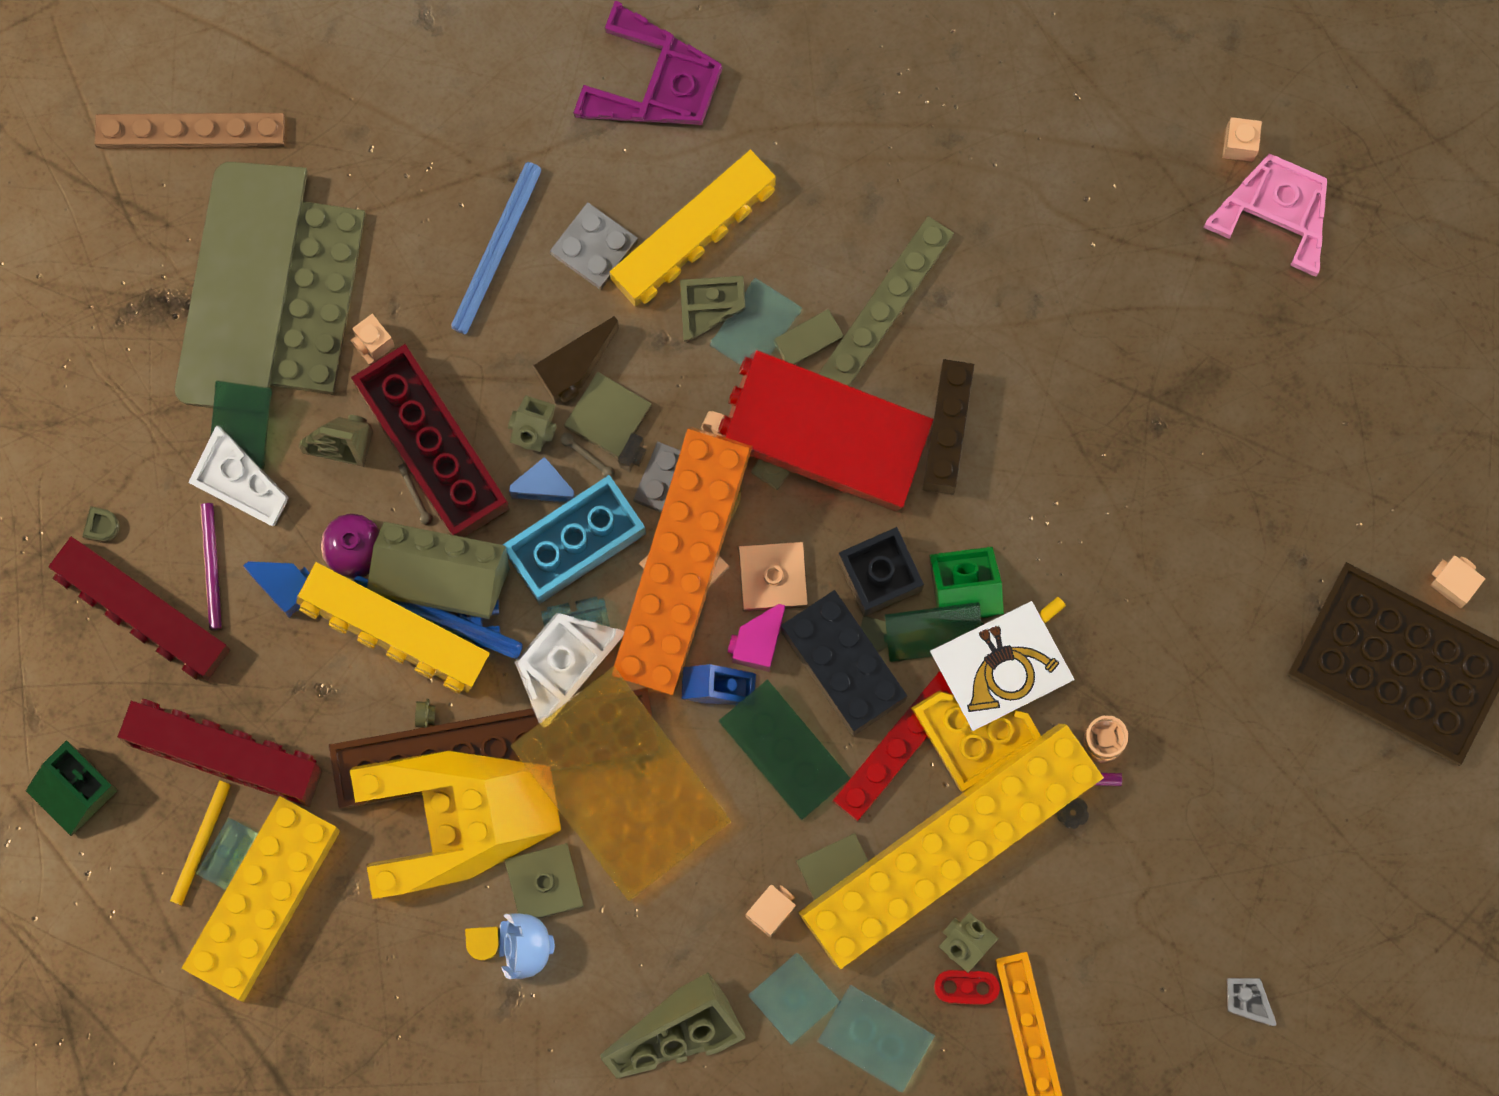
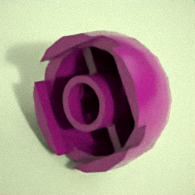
[320,513,380,579]

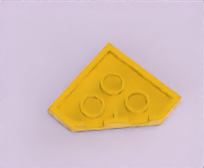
[912,691,1041,792]

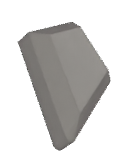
[1227,978,1276,1027]

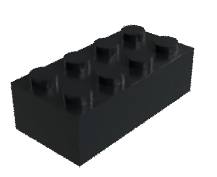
[781,590,907,737]

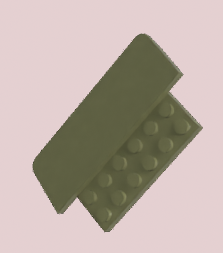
[175,162,366,414]

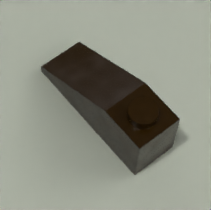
[534,316,619,404]

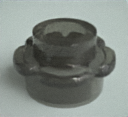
[1057,798,1089,829]

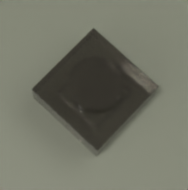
[618,433,647,472]

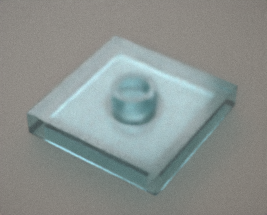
[748,952,840,1045]

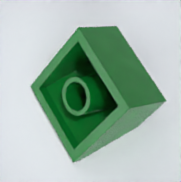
[929,547,1004,622]

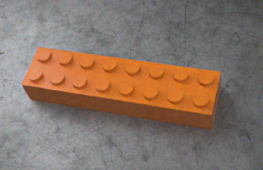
[611,427,753,695]

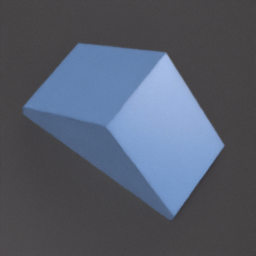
[509,457,575,503]

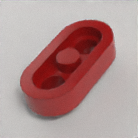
[934,970,1000,1005]

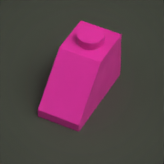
[728,604,785,672]

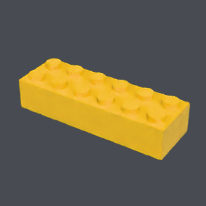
[296,562,490,694]
[182,796,340,1002]

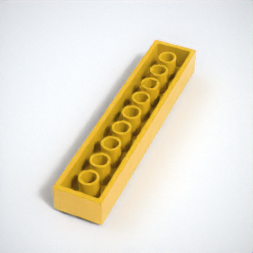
[798,723,1104,969]

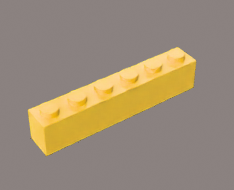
[609,149,776,307]

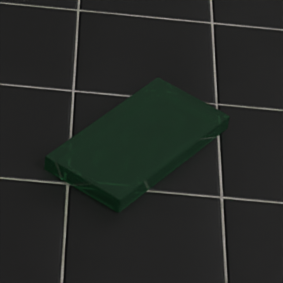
[718,679,851,820]

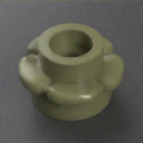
[415,699,436,728]

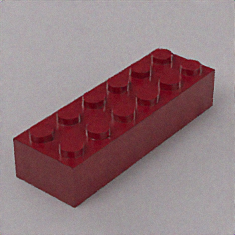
[351,344,509,537]
[117,698,323,808]

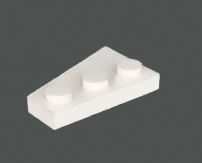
[188,426,289,526]

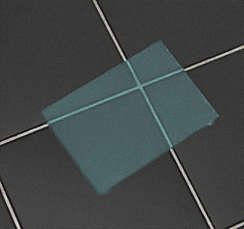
[710,278,802,365]

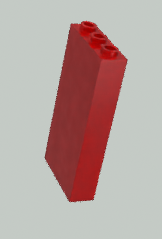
[717,350,934,512]

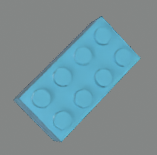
[503,475,646,605]

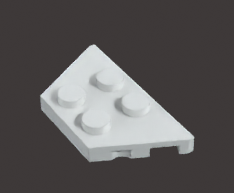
[515,613,624,727]

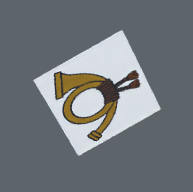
[930,601,1075,731]

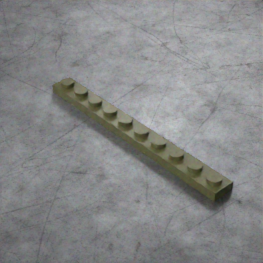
[751,216,954,490]

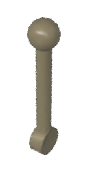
[561,433,615,478]
[398,463,432,525]

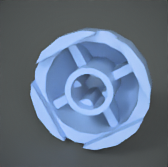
[498,913,555,979]

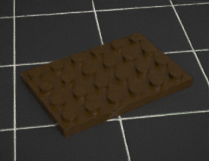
[1287,562,1499,766]

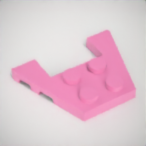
[1203,153,1327,277]

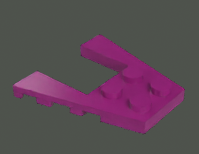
[573,1,723,125]

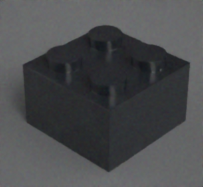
[837,527,924,617]

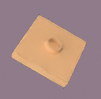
[739,542,808,611]

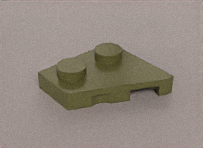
[680,276,746,342]

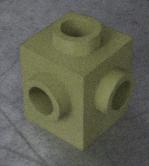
[508,395,556,452]
[939,913,999,973]

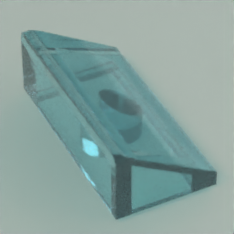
[196,817,258,890]

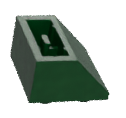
[25,740,118,836]

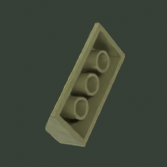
[367,522,510,619]

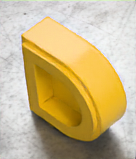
[465,927,499,961]

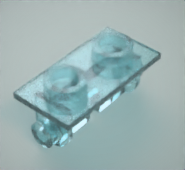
[541,596,610,627]

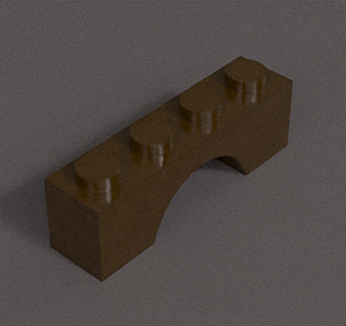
[922,359,975,495]

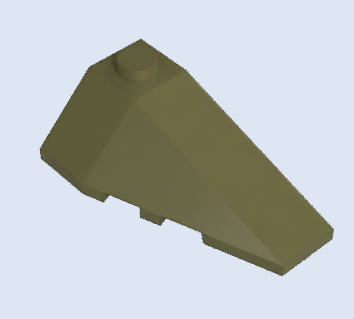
[299,415,373,467]
[600,973,746,1079]

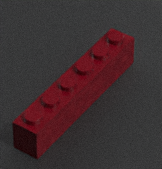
[48,536,230,681]

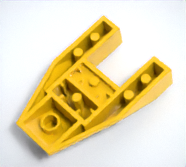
[350,751,561,899]

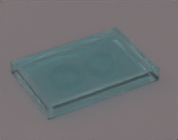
[817,985,935,1093]

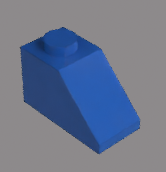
[243,561,310,618]
[681,664,756,706]

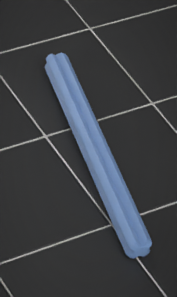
[451,162,541,334]

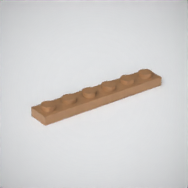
[95,113,285,148]

